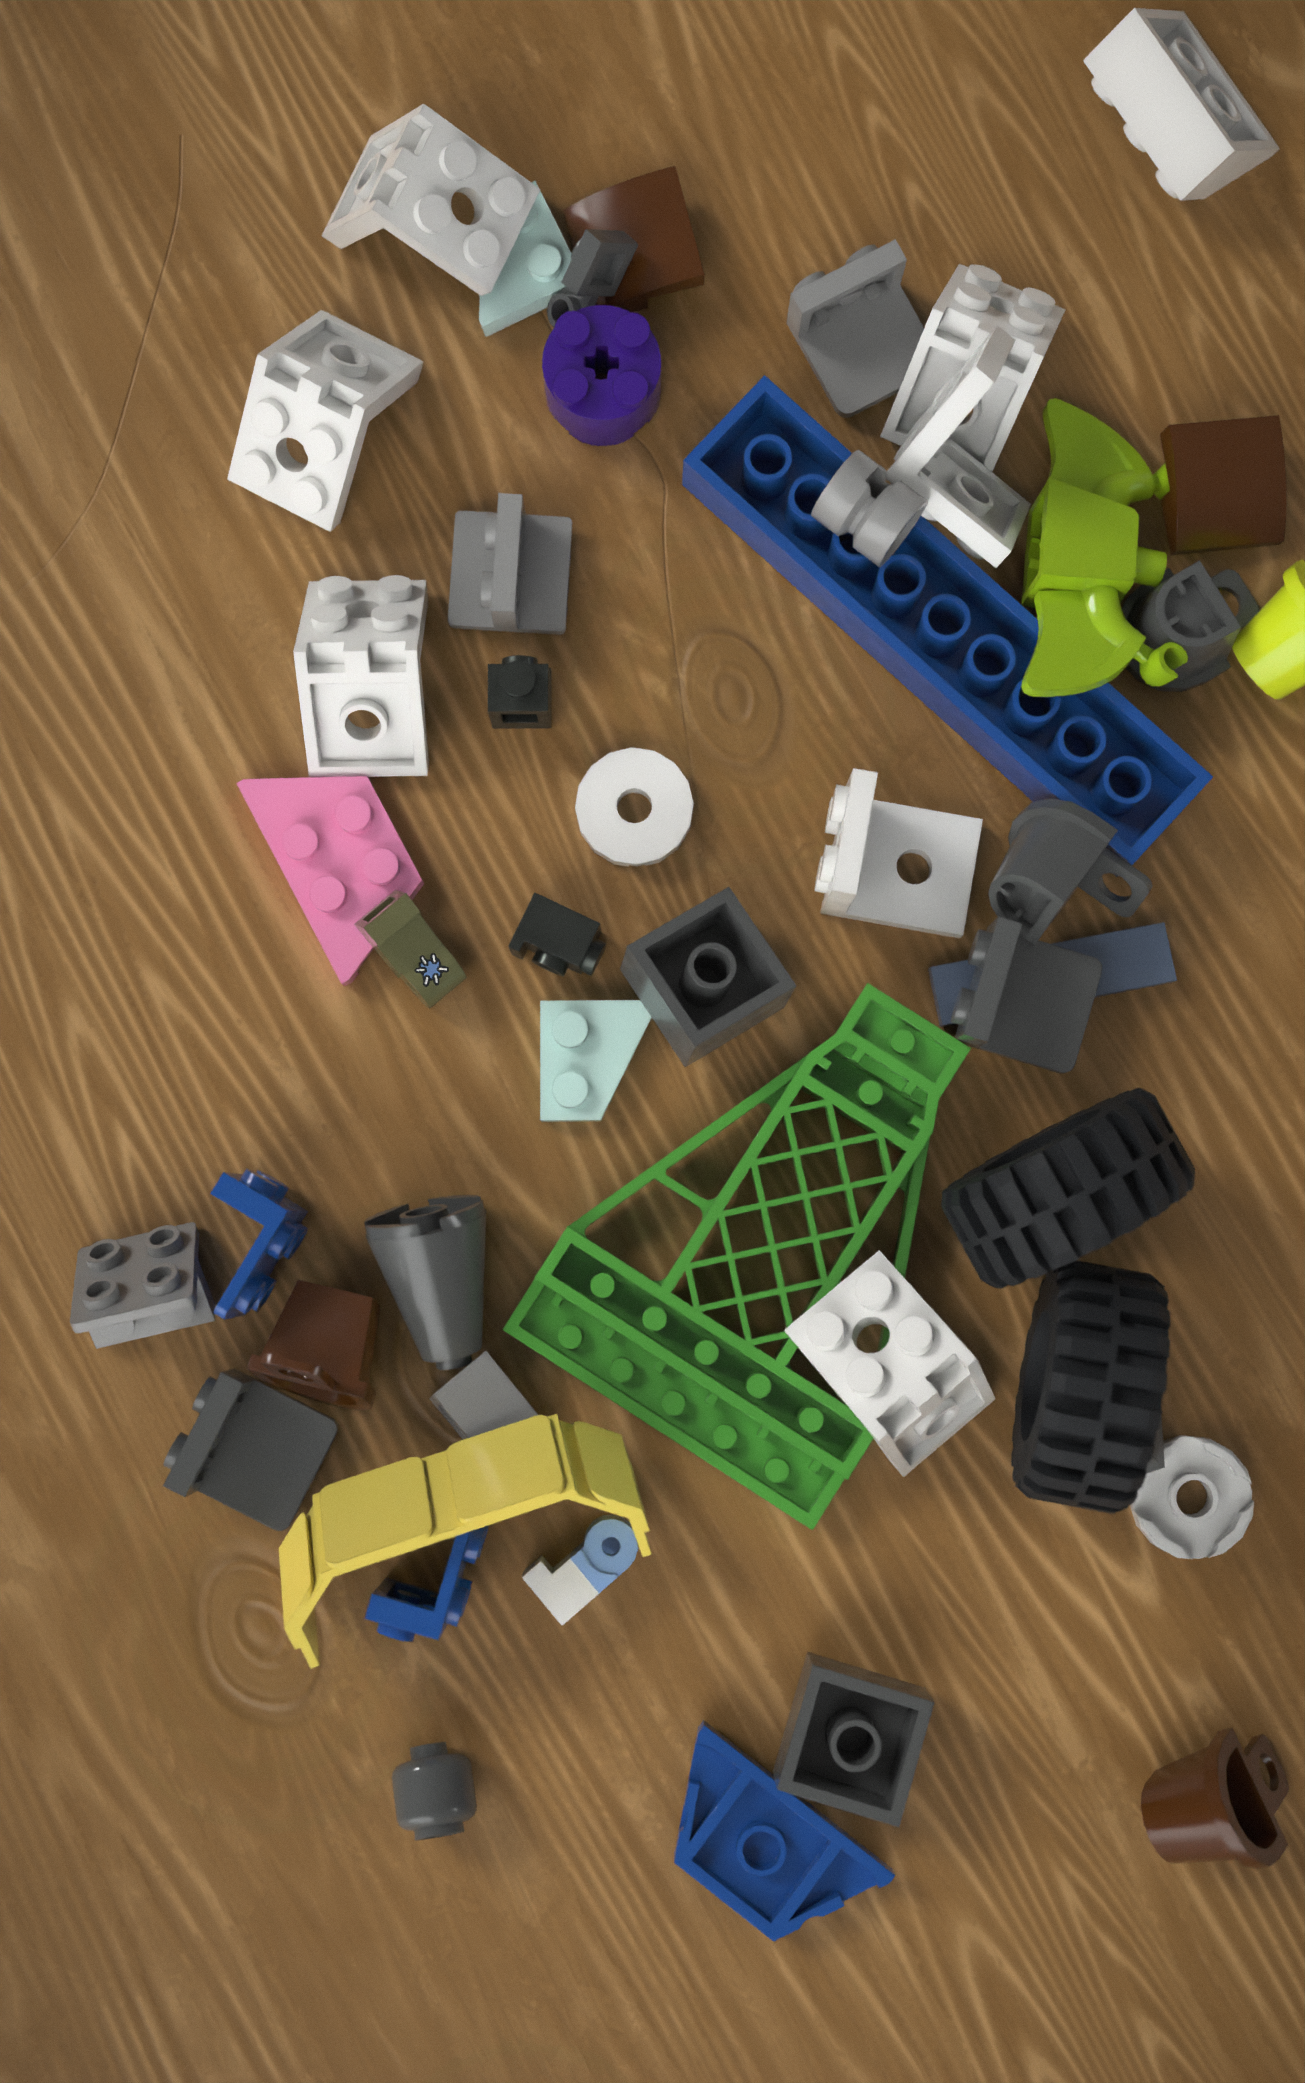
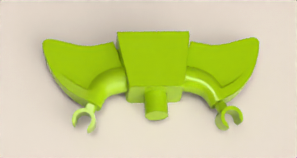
[1021,398,1188,697]

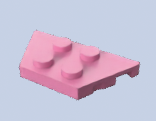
[236,776,424,987]

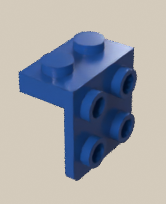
[210,1168,308,1320]
[364,1525,489,1642]

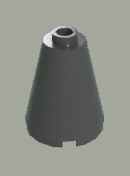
[364,1195,486,1370]

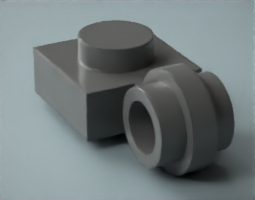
[547,229,639,328]

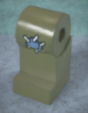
[354,890,467,1009]

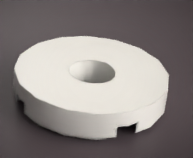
[575,747,694,867]
[1130,1435,1254,1559]

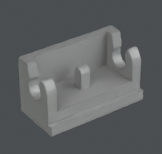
[429,1351,538,1440]

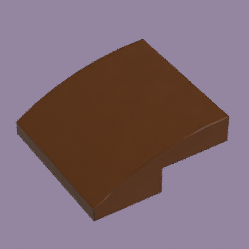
[563,166,705,312]
[1160,415,1287,555]

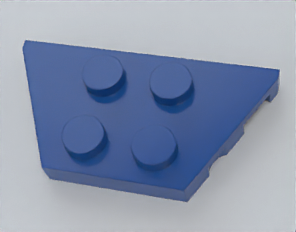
[674,1720,895,1942]

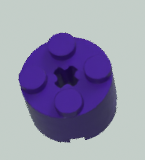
[542,305,661,446]

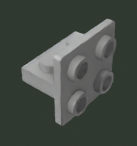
[448,493,573,635]
[70,1222,216,1349]

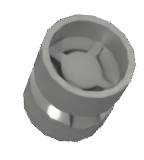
[811,450,928,567]

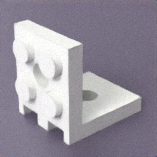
[322,104,540,296]
[880,264,1065,472]
[227,310,424,532]
[886,325,1031,568]
[293,575,429,777]
[814,768,983,938]
[784,1250,996,1477]

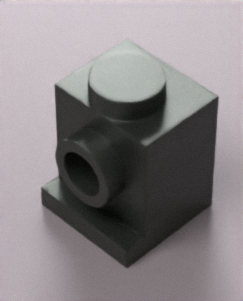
[488,655,551,728]
[508,892,606,977]

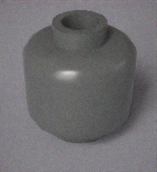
[392,1742,477,1841]

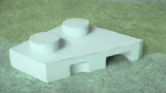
[479,181,572,337]
[540,1000,652,1122]

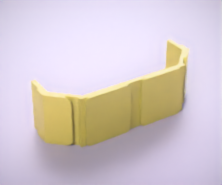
[279,1414,652,1668]

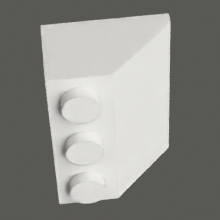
[1083,8,1280,201]

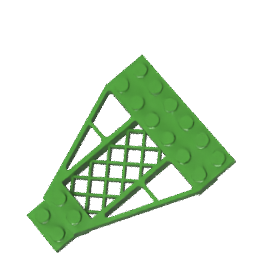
[502,983,971,1530]

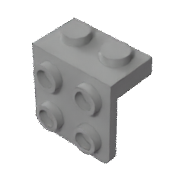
[786,239,924,418]

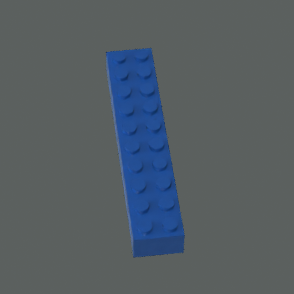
[682,375,1213,877]

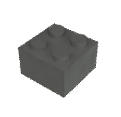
[620,887,796,1067]
[773,1652,935,1827]

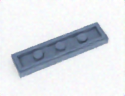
[928,922,1177,1027]

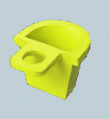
[1232,559,1305,700]

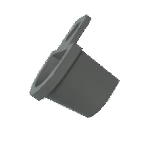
[1122,560,1259,692]
[988,798,1153,945]

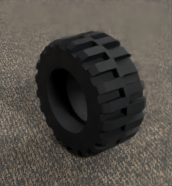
[941,1088,1195,1289]
[1011,1260,1171,1514]

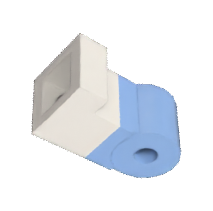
[522,1514,638,1626]

